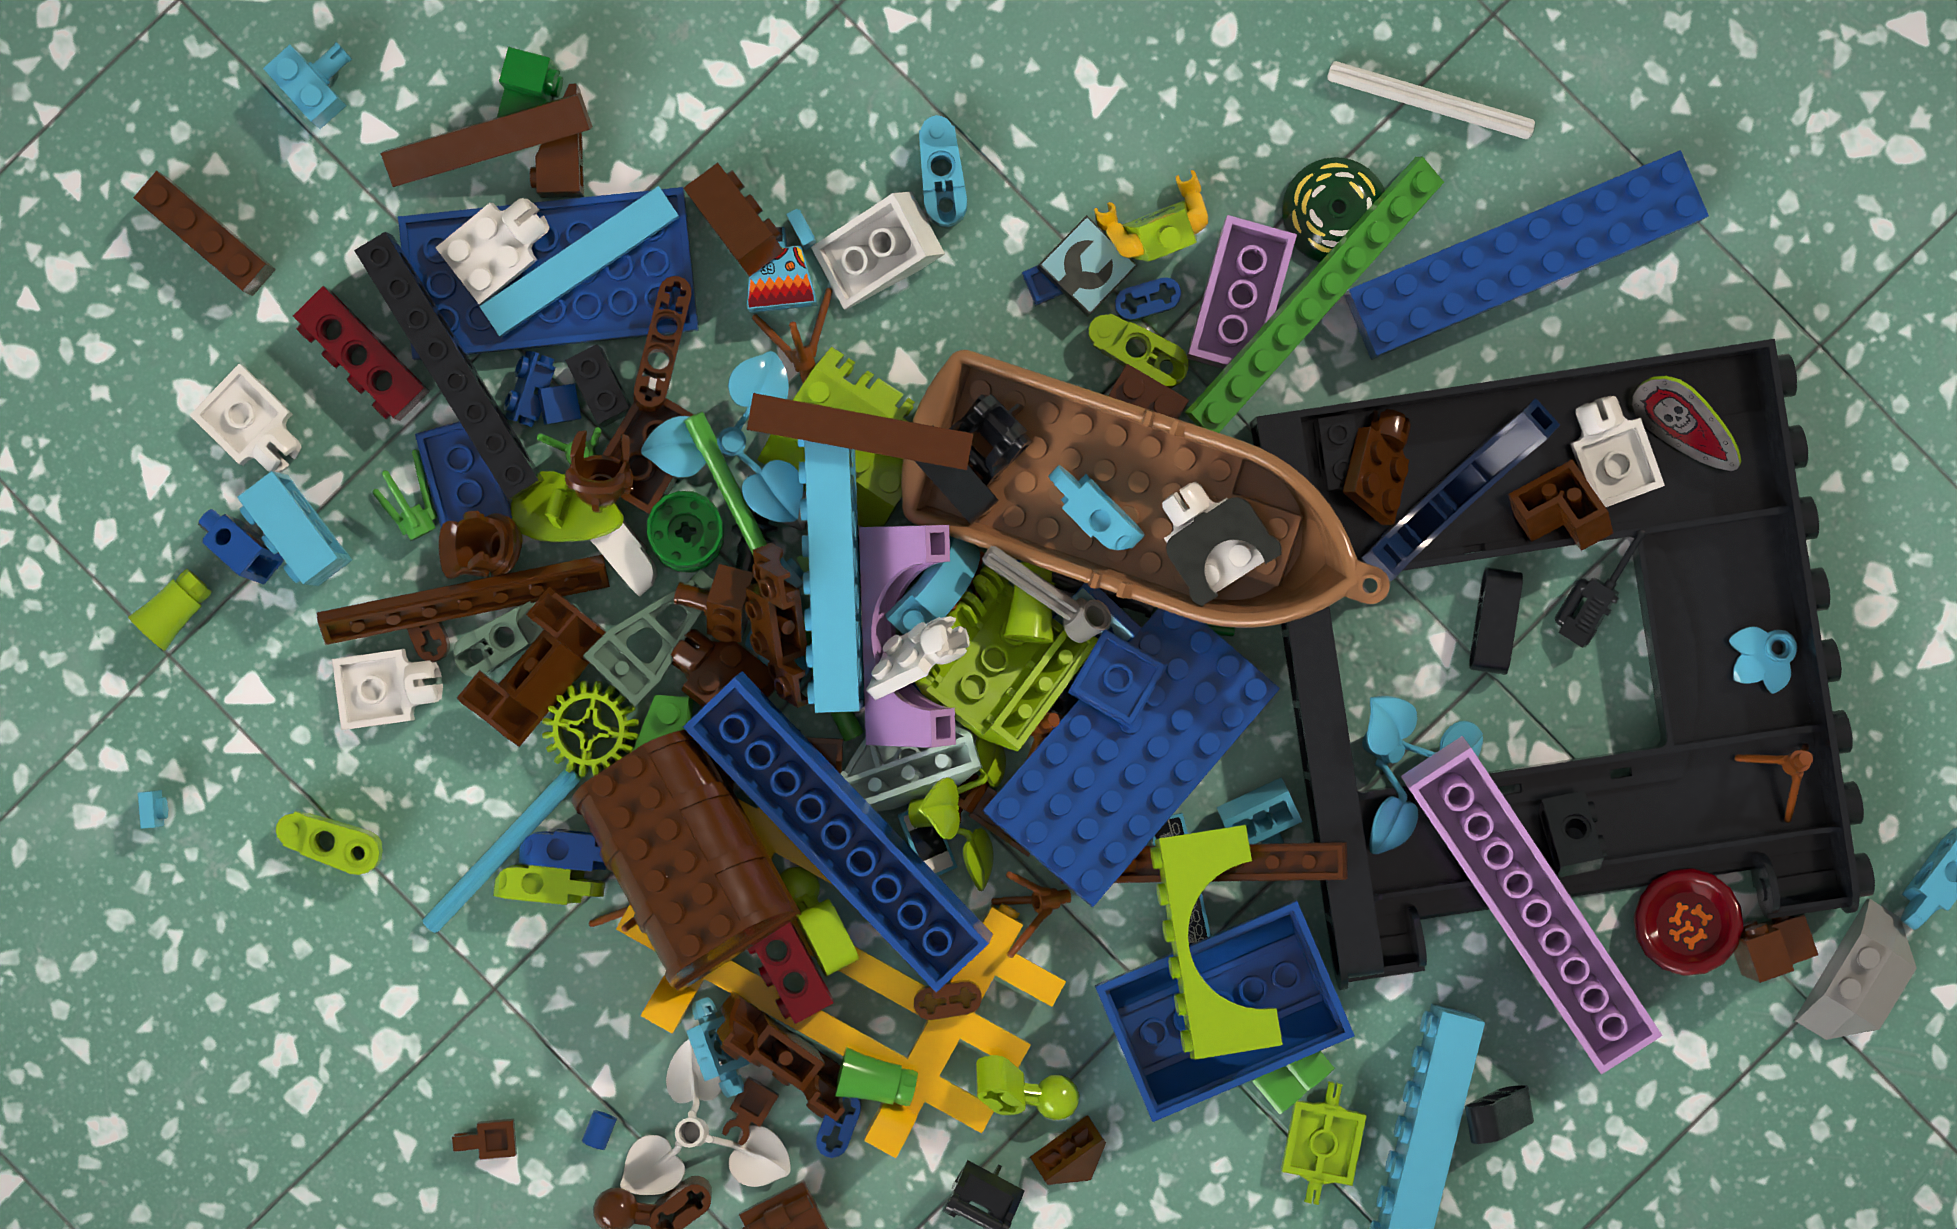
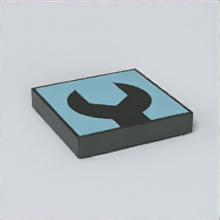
[1037,215,1138,317]

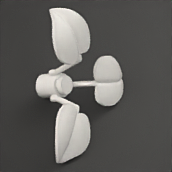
[620,1039,791,1195]

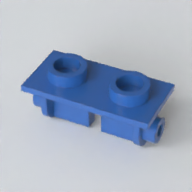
[504,351,556,427]

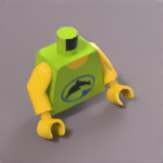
[1094,170,1209,261]

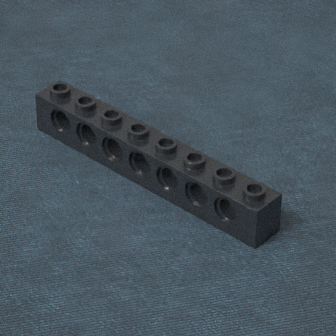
[354,232,544,499]

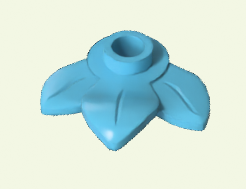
[1729,627,1797,694]

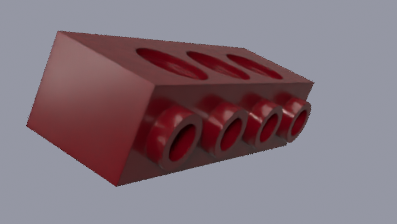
[293,286,430,421]
[747,921,834,1024]

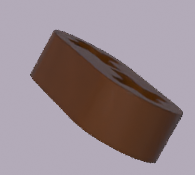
[407,621,450,662]
[914,980,982,1020]

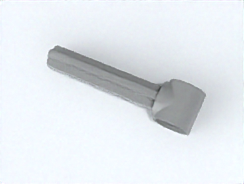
[982,546,1111,643]

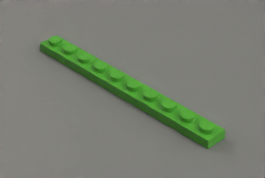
[1185,156,1444,433]

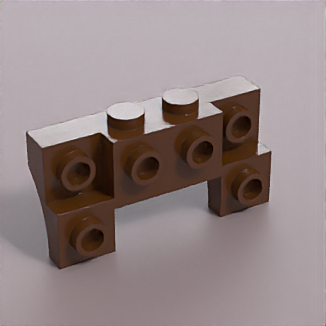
[745,543,808,708]
[457,587,607,747]
[717,991,845,1121]

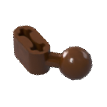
[593,1176,712,1229]

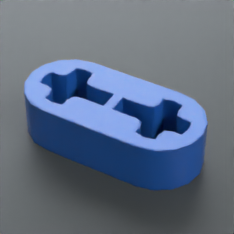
[1114,277,1181,321]
[816,1097,862,1158]

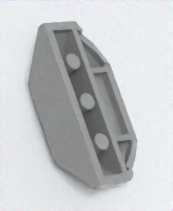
[1794,898,1917,1040]

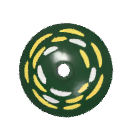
[1282,157,1385,263]

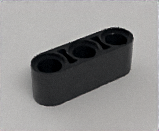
[915,425,999,524]
[1469,567,1523,675]
[1465,1085,1534,1144]

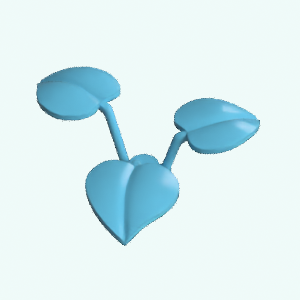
[641,351,803,522]
[1362,696,1483,854]

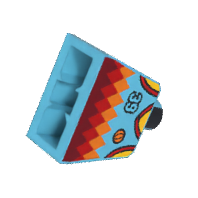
[747,227,818,313]

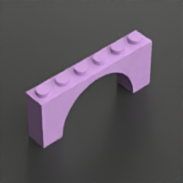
[859,525,956,748]

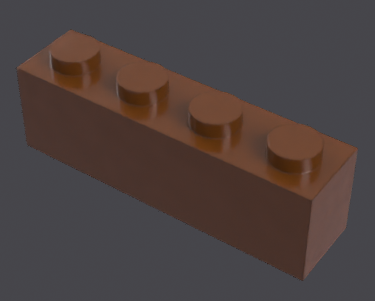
[133,170,276,296]

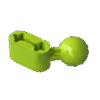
[780,866,859,977]
[976,1055,1080,1120]

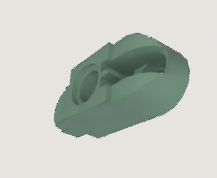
[453,601,544,677]

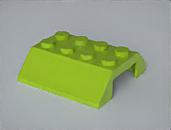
[757,347,915,527]
[915,565,1098,752]

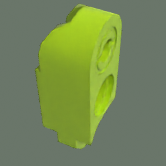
[1088,313,1188,388]
[276,811,383,875]
[493,864,605,905]

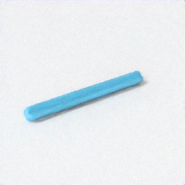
[422,769,581,933]

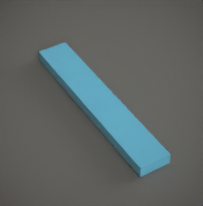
[479,186,680,337]

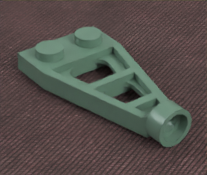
[583,569,713,707]

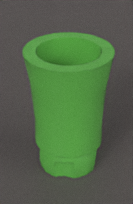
[834,1047,918,1106]

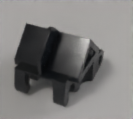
[949,394,1033,486]
[942,1160,1025,1229]

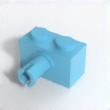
[263,42,352,129]
[1217,777,1303,844]

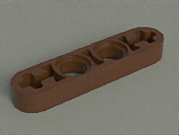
[634,276,691,412]

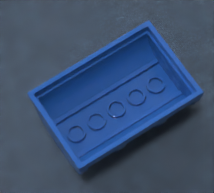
[1095,900,1355,1122]

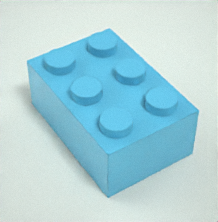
[237,471,352,586]

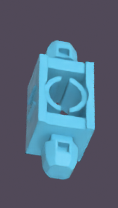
[686,997,750,1098]

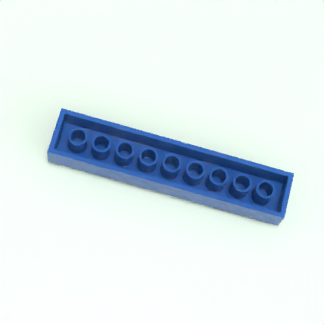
[1344,150,1709,360]
[683,671,993,992]

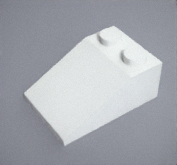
[811,192,945,309]

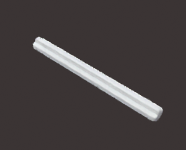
[1328,61,1535,139]

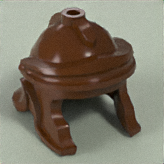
[565,430,634,513]
[439,511,523,579]

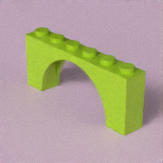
[1150,825,1283,1060]

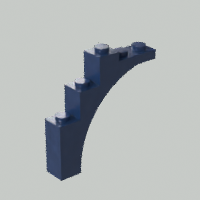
[1362,398,1560,582]

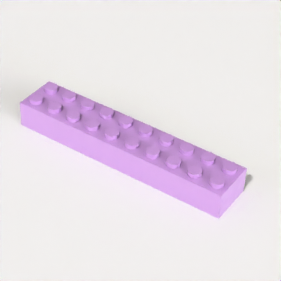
[1401,736,1663,1075]

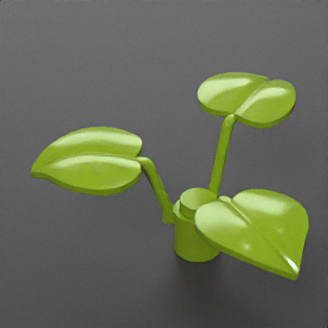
[908,736,1006,891]

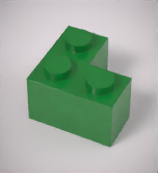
[497,47,563,117]

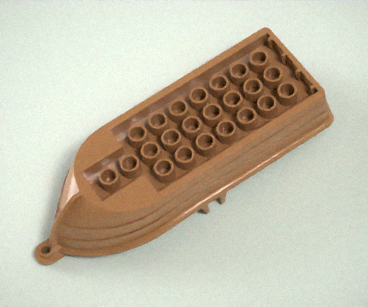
[901,350,1390,628]

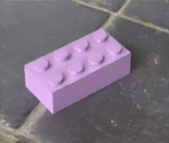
[1187,215,1297,369]

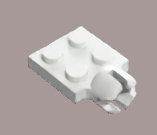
[435,198,549,305]
[190,364,301,472]
[1570,396,1665,507]
[1162,482,1264,593]
[866,616,970,700]
[332,649,443,730]

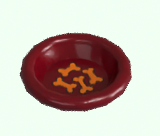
[1633,869,1744,976]

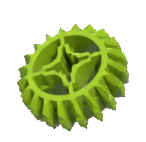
[542,681,639,777]

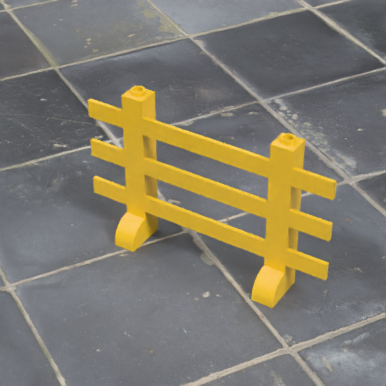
[616,798,1066,1158]

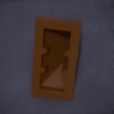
[1030,1115,1106,1185]

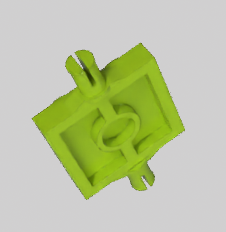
[1281,1081,1367,1205]

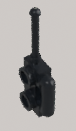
[1555,530,1646,648]

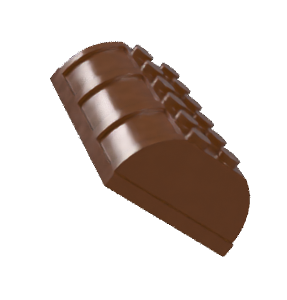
[571,730,802,991]

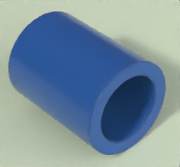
[582,1110,617,1150]

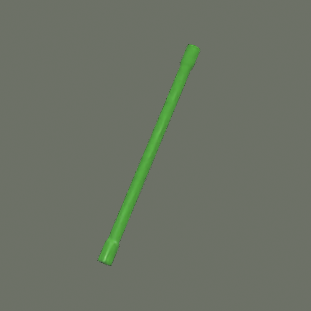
[683,411,863,741]

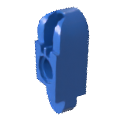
[518,829,606,872]

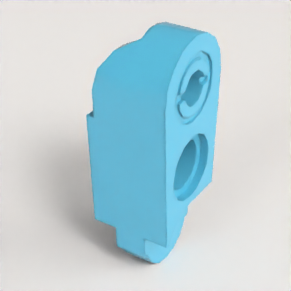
[919,115,967,227]
[1048,465,1145,550]
[1901,827,1957,930]

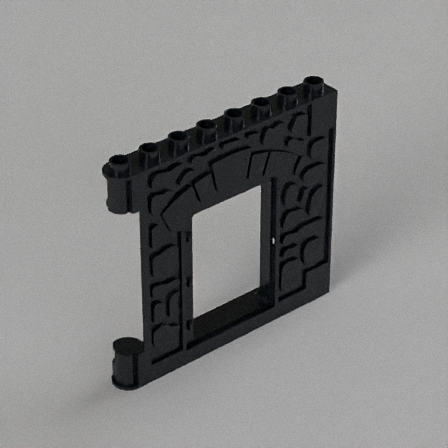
[1250,339,1875,990]

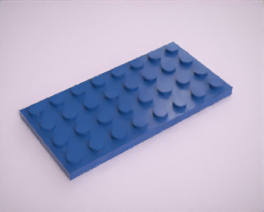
[398,187,699,360]
[982,608,1280,907]

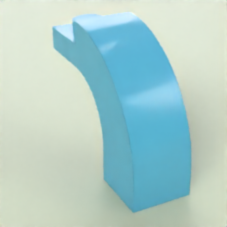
[885,536,980,634]

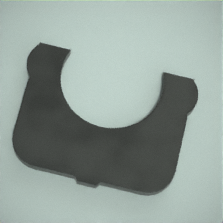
[1166,497,1282,606]

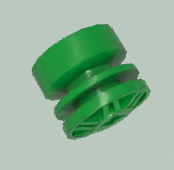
[647,491,724,573]

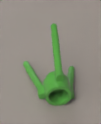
[537,427,601,464]
[372,449,438,541]

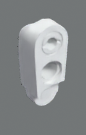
[590,520,657,597]

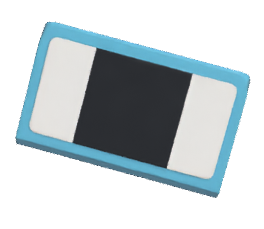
[898,810,957,876]

